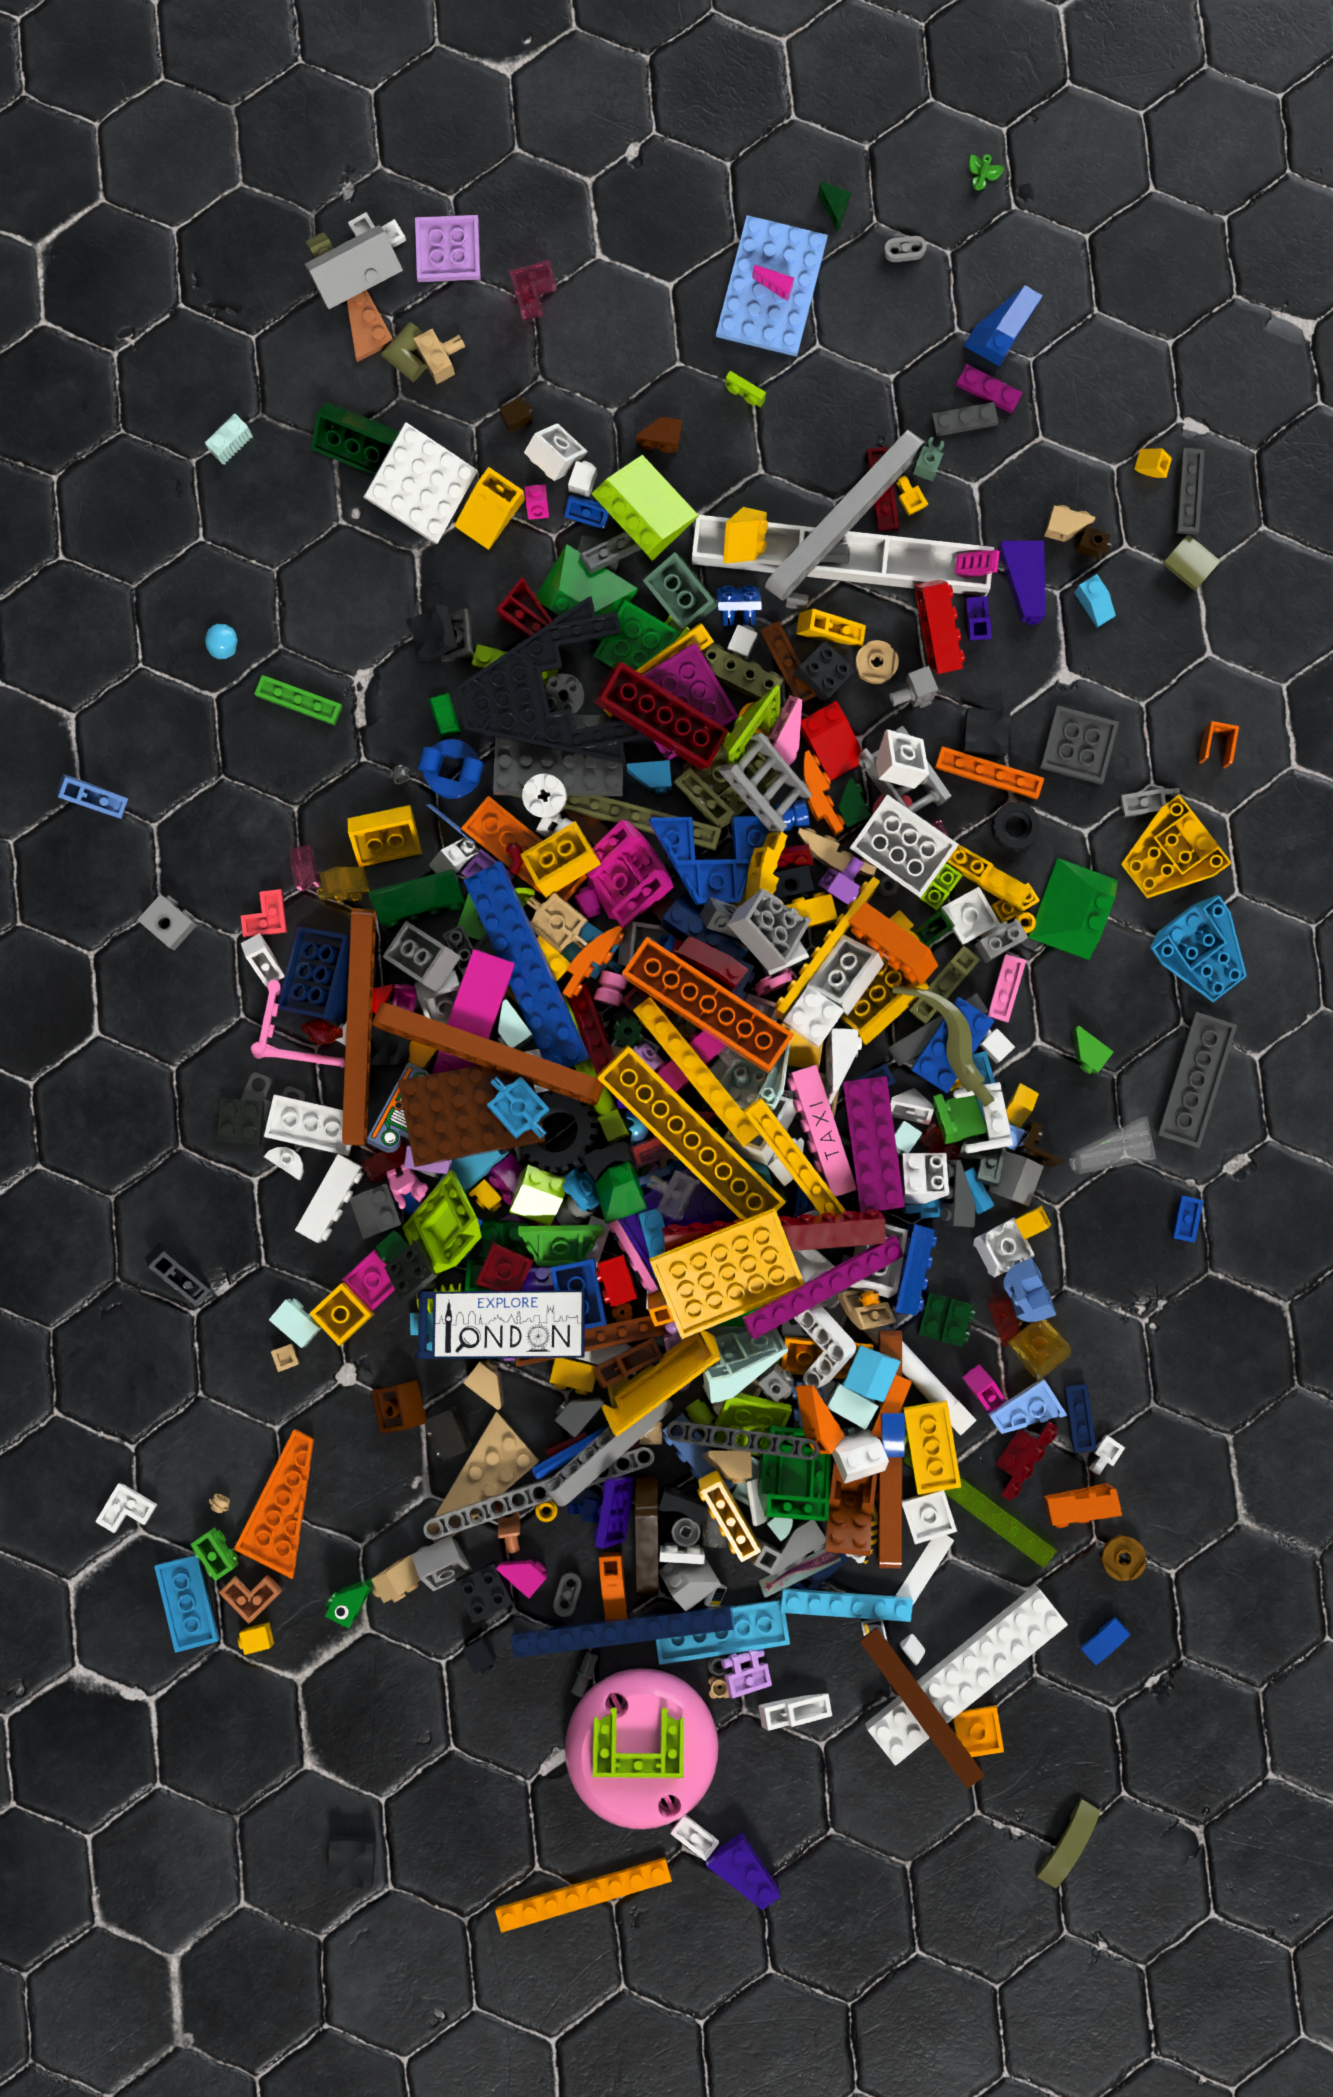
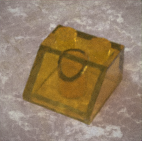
[1008,1319,1072,1382]

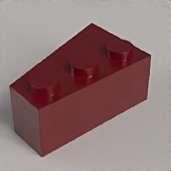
[496,576,552,638]

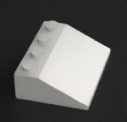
[850,794,959,898]

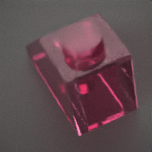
[290,844,321,891]

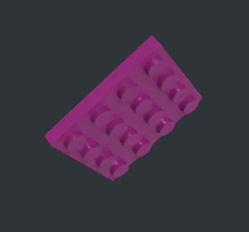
[643,642,739,761]

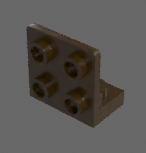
[1017,1122,1064,1167]

